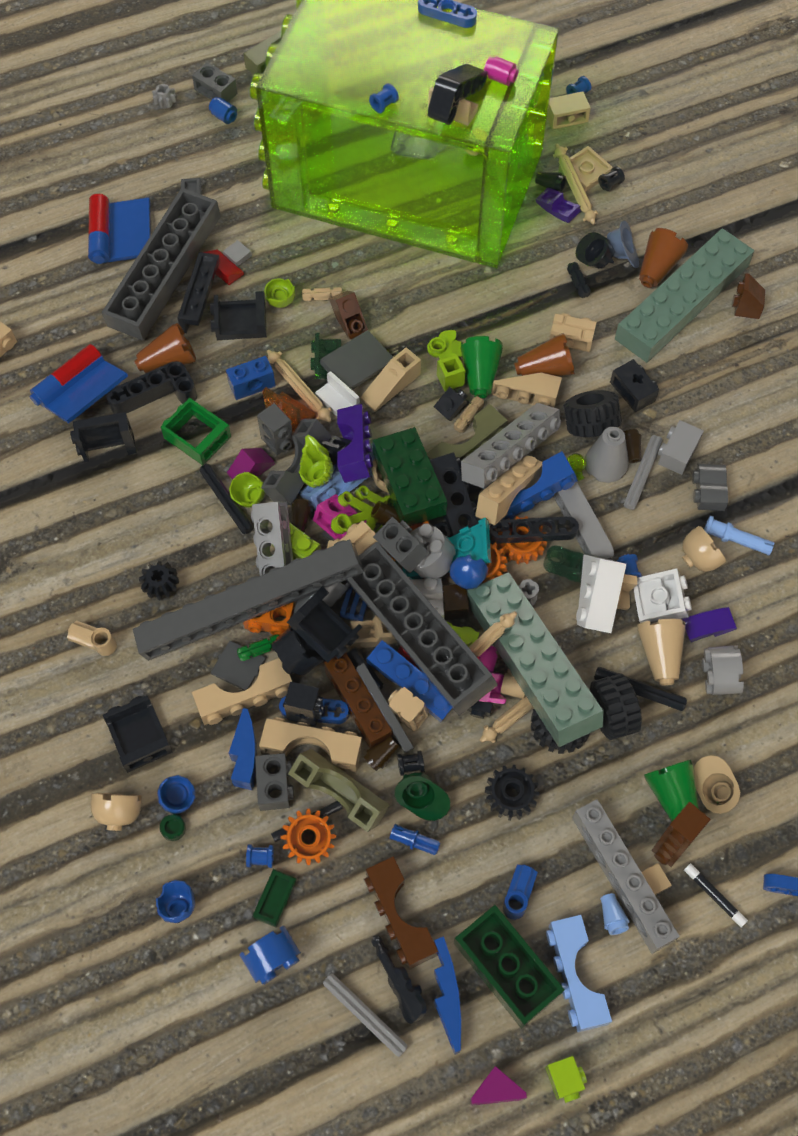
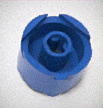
[239,925,301,985]

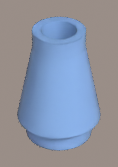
[600,893,629,935]

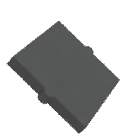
[210,641,266,691]

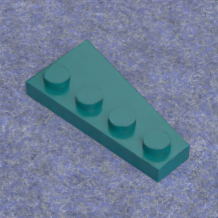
[402,518,491,579]

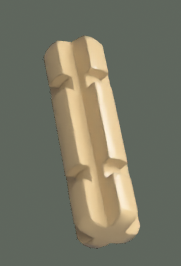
[302,287,342,301]
[454,396,484,433]

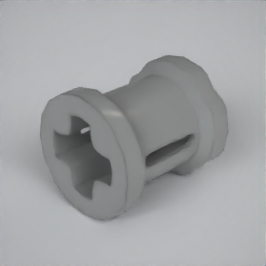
[519,579,539,606]

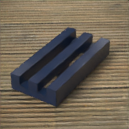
[340,585,367,622]

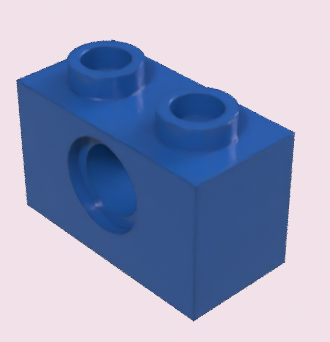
[226,356,276,400]

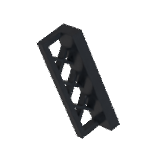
[177,252,220,334]

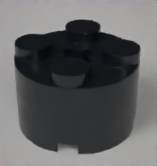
[272,626,324,675]

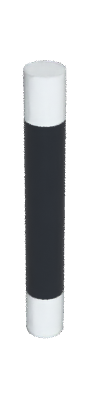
[684,863,748,927]

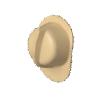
[694,755,740,814]

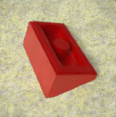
[203,249,244,285]

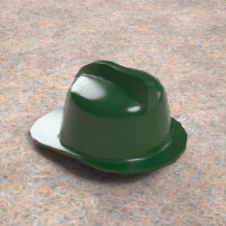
[394,772,451,821]

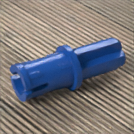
[389,824,440,855]

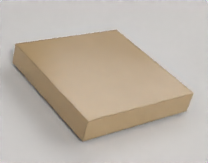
[559,146,613,192]

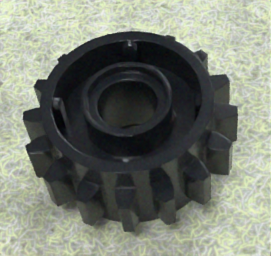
[485,765,539,821]

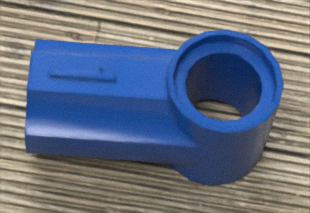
[503,864,538,920]

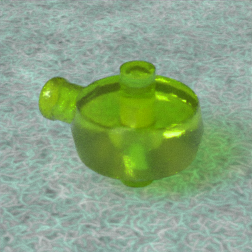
[567,453,586,481]

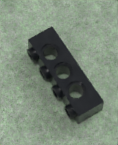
[430,452,479,537]

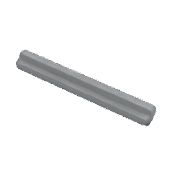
[624,435,662,510]
[323,973,407,1057]

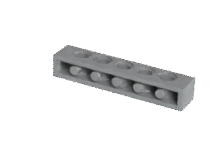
[461,403,561,489]
[572,799,680,954]

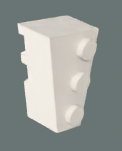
[576,554,626,633]

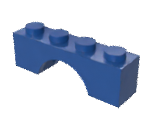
[501,451,578,520]
[367,640,452,723]

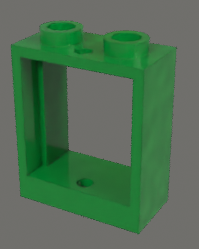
[161,398,231,466]

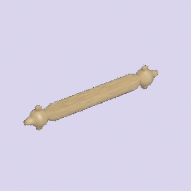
[553,144,598,225]
[267,350,332,423]
[469,611,517,657]
[479,696,533,743]

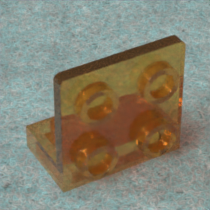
[263,387,316,432]

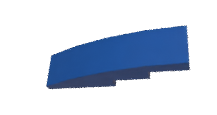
[434,936,461,1055]

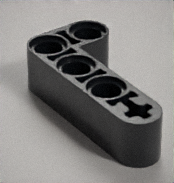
[427,63,488,125]
[107,361,197,414]

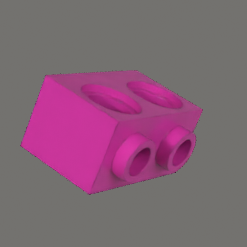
[313,494,366,540]

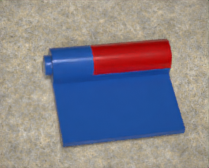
[88,194,151,264]
[29,344,128,424]

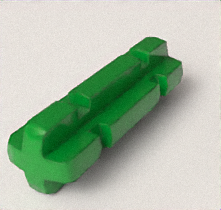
[237,634,279,661]

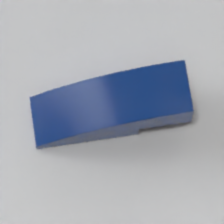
[229,708,257,790]

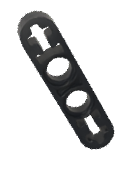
[489,516,579,544]

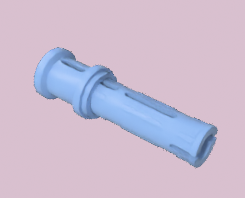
[704,516,774,556]

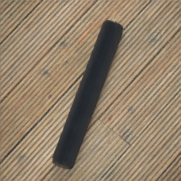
[200,464,253,534]
[594,667,687,711]

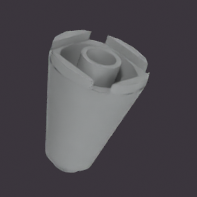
[584,427,629,483]

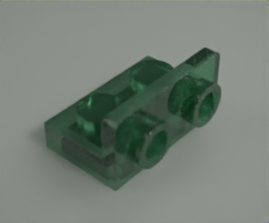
[311,332,342,379]

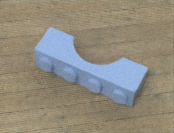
[546,915,612,1032]

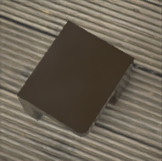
[442,584,469,620]

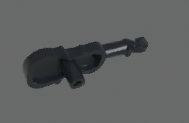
[371,935,427,1024]

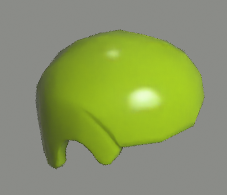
[264,278,295,308]
[229,472,265,508]

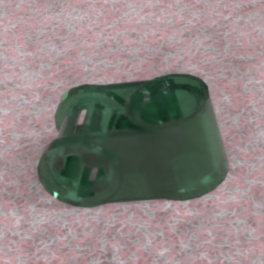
[543,545,584,582]

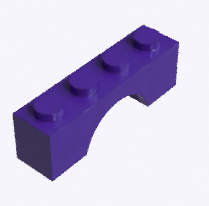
[337,404,373,483]

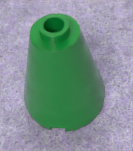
[460,336,503,399]
[644,760,699,822]

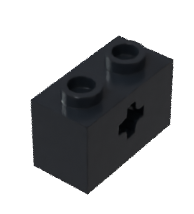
[610,359,659,412]
[284,681,325,727]

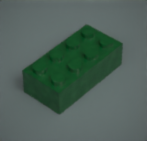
[372,427,447,526]
[453,905,565,1029]

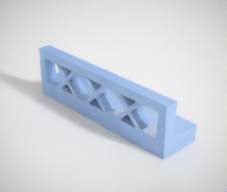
[299,443,375,511]

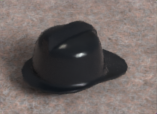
[575,232,614,269]

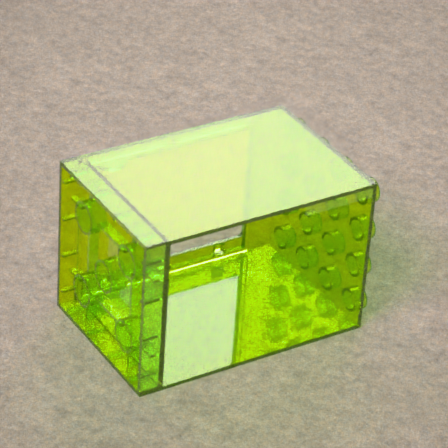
[250,0,559,269]

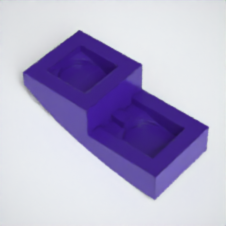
[536,188,581,223]
[682,607,737,642]

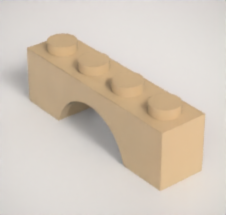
[475,455,542,525]
[192,658,292,725]
[259,717,362,772]

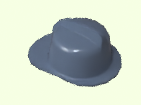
[607,221,639,268]

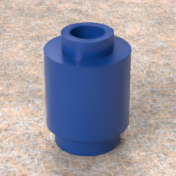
[209,97,237,124]

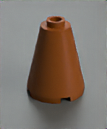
[639,228,688,288]
[134,323,196,373]
[514,333,575,376]

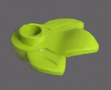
[427,330,462,360]

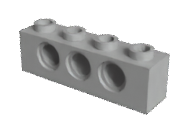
[251,502,293,576]

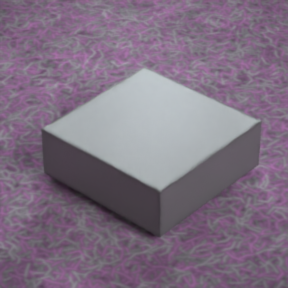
[223,240,252,267]

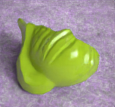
[299,435,334,488]

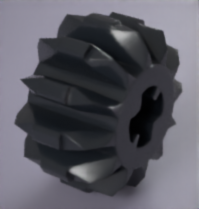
[139,560,179,601]

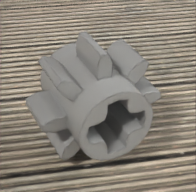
[152,84,176,109]

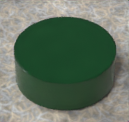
[160,814,186,841]

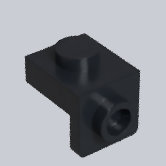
[433,387,471,421]
[320,435,352,463]
[466,701,493,719]

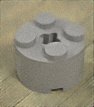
[410,523,456,579]
[702,645,744,695]

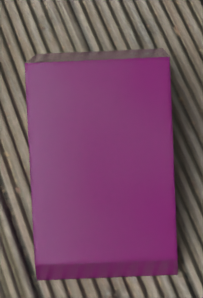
[227,448,275,480]
[470,1066,527,1106]

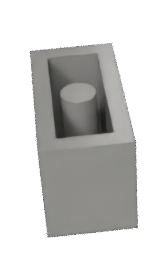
[657,420,704,475]

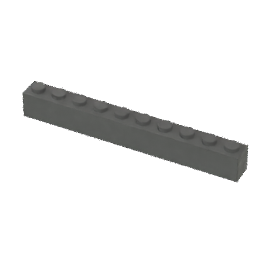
[133,539,364,661]

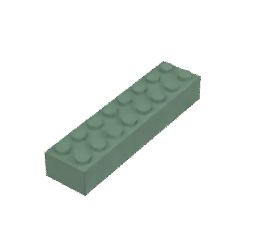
[615,228,755,363]
[467,572,603,747]

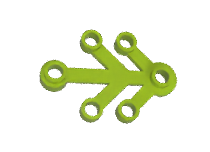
[331,485,394,534]

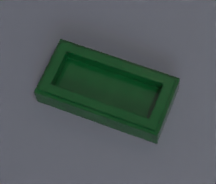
[252,869,297,928]

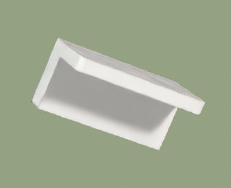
[315,371,360,416]

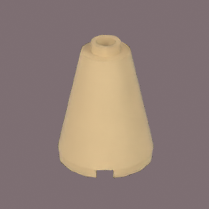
[637,619,686,686]

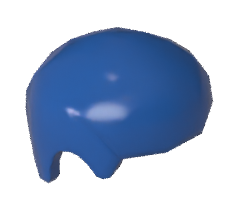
[450,555,488,589]
[157,775,195,814]
[156,880,196,923]

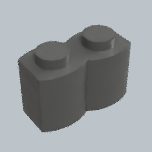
[692,464,728,511]

